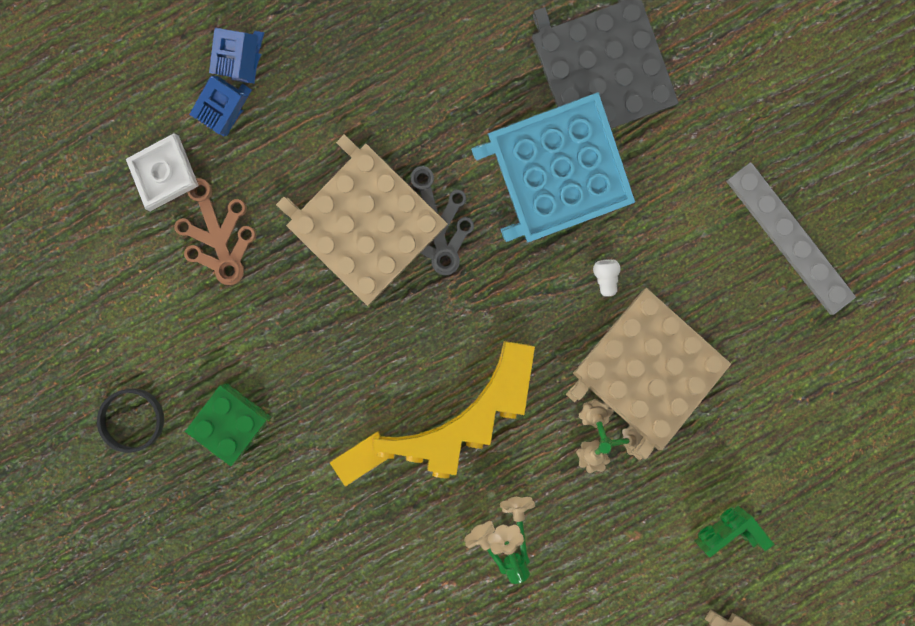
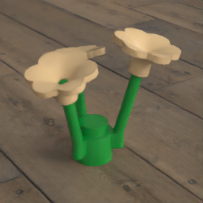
[464,497,535,584]

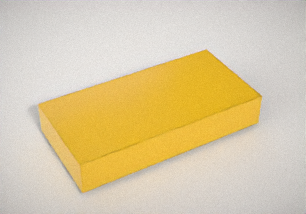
[330,431,389,486]

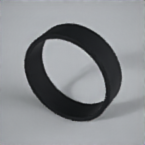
[97,389,164,453]

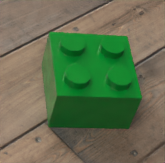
[185,383,272,467]

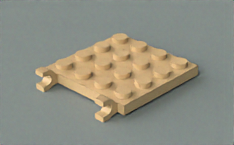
[276,135,448,306]
[566,288,731,460]

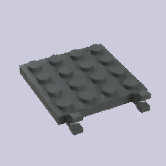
[532,0,679,129]

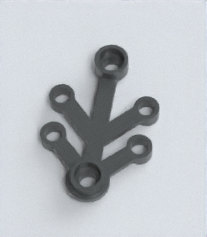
[411,166,474,275]

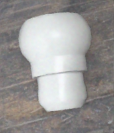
[593,259,621,296]

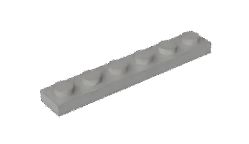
[726,162,856,315]

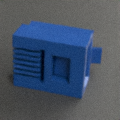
[209,28,264,84]
[189,76,252,136]

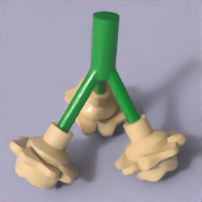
[576,399,643,473]

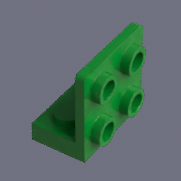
[694,506,775,558]

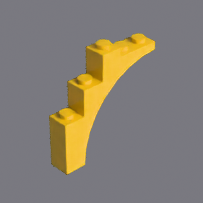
[372,341,535,478]

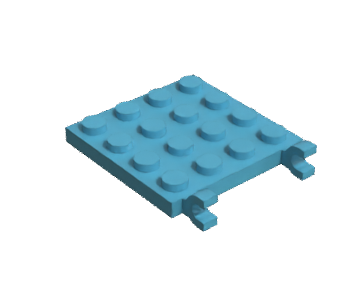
[471,92,635,243]

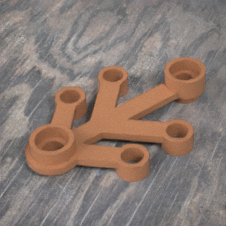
[174,178,257,285]

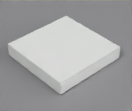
[126,133,199,211]

